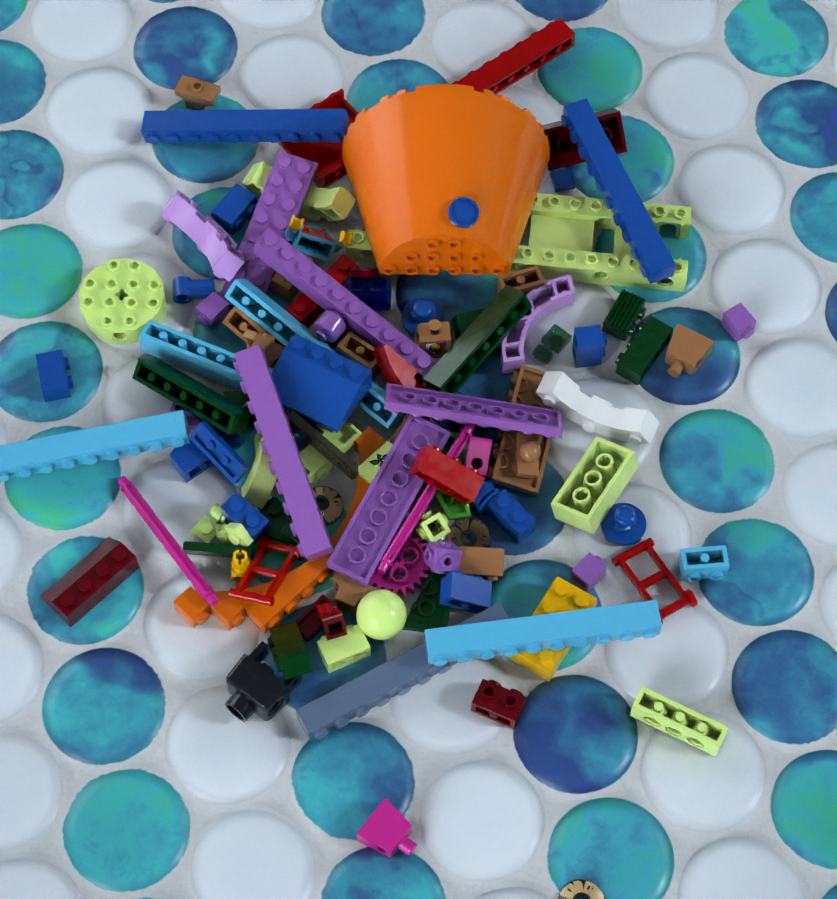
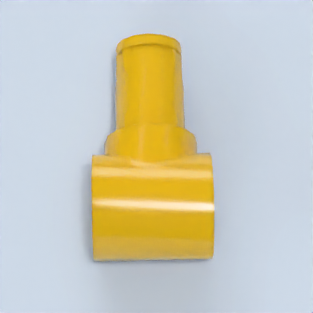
[230,550,252,584]

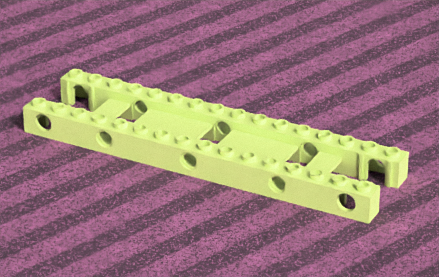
[346,193,691,292]

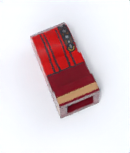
[316,600,347,641]

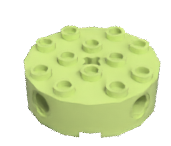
[79,258,167,345]

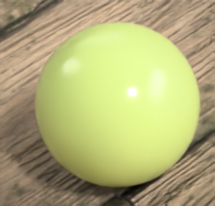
[356,589,407,640]

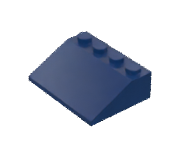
[271,334,372,433]

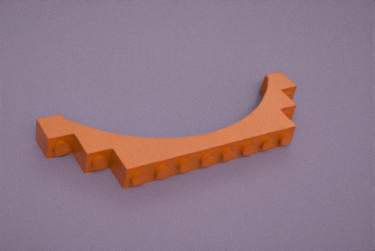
[173,426,386,634]

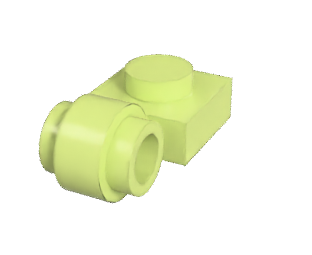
[190,503,228,543]
[216,522,254,546]

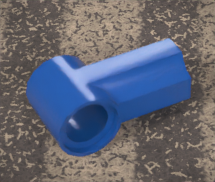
[172,276,215,304]

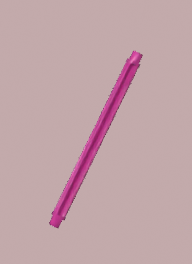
[376,423,476,574]
[117,476,219,606]

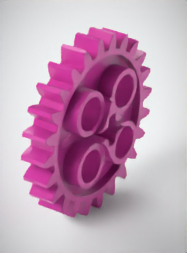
[368,531,431,598]

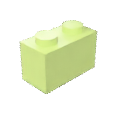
[317,624,371,673]

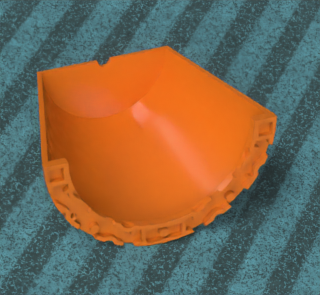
[342,84,550,275]

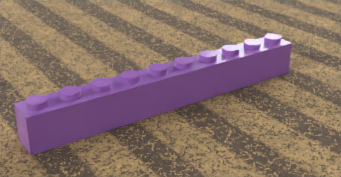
[253,227,437,385]
[233,344,334,562]

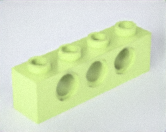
[630,686,729,757]

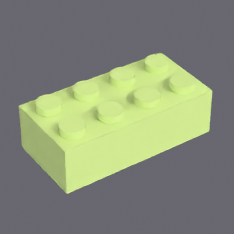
[551,436,639,534]

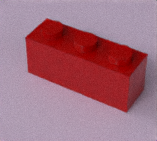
[409,445,485,505]

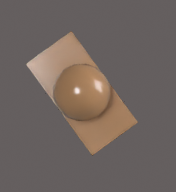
[515,433,541,479]

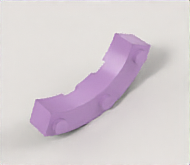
[162,189,245,282]
[501,275,575,374]

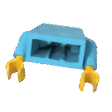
[285,215,353,262]

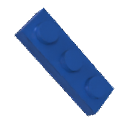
[189,421,250,484]

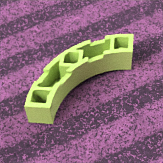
[241,161,357,221]

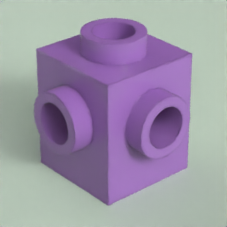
[424,539,463,574]

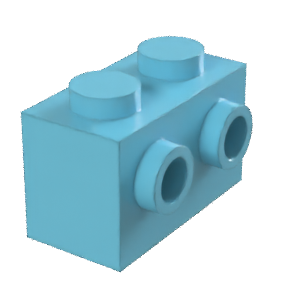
[678,545,729,582]

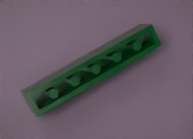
[423,284,532,394]
[133,357,251,434]

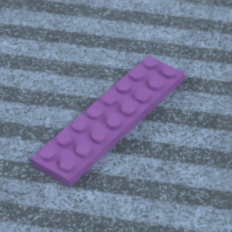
[220,151,319,308]
[384,383,563,438]
[326,414,451,587]

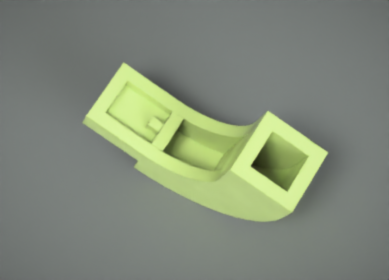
[241,433,277,509]

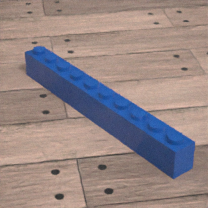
[561,98,676,284]
[141,109,349,144]

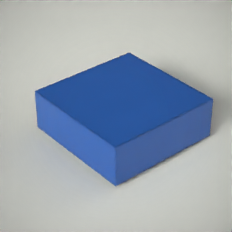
[550,168,576,192]

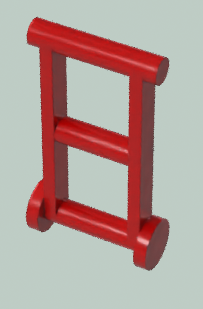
[229,535,304,606]
[611,538,698,624]

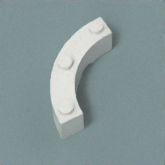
[536,371,660,445]

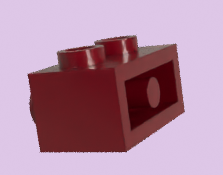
[471,679,526,729]

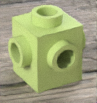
[416,510,451,542]

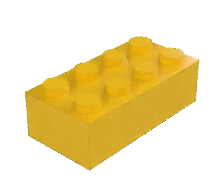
[509,576,597,682]

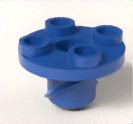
[401,298,444,338]
[601,503,646,546]

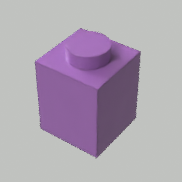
[195,291,230,331]
[721,302,756,342]
[570,552,607,593]

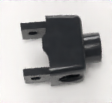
[225,641,302,722]

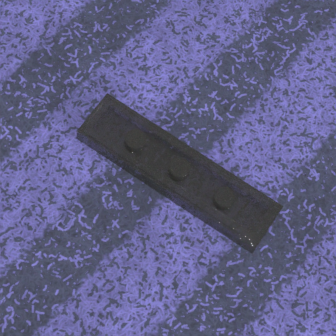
[288,410,358,480]

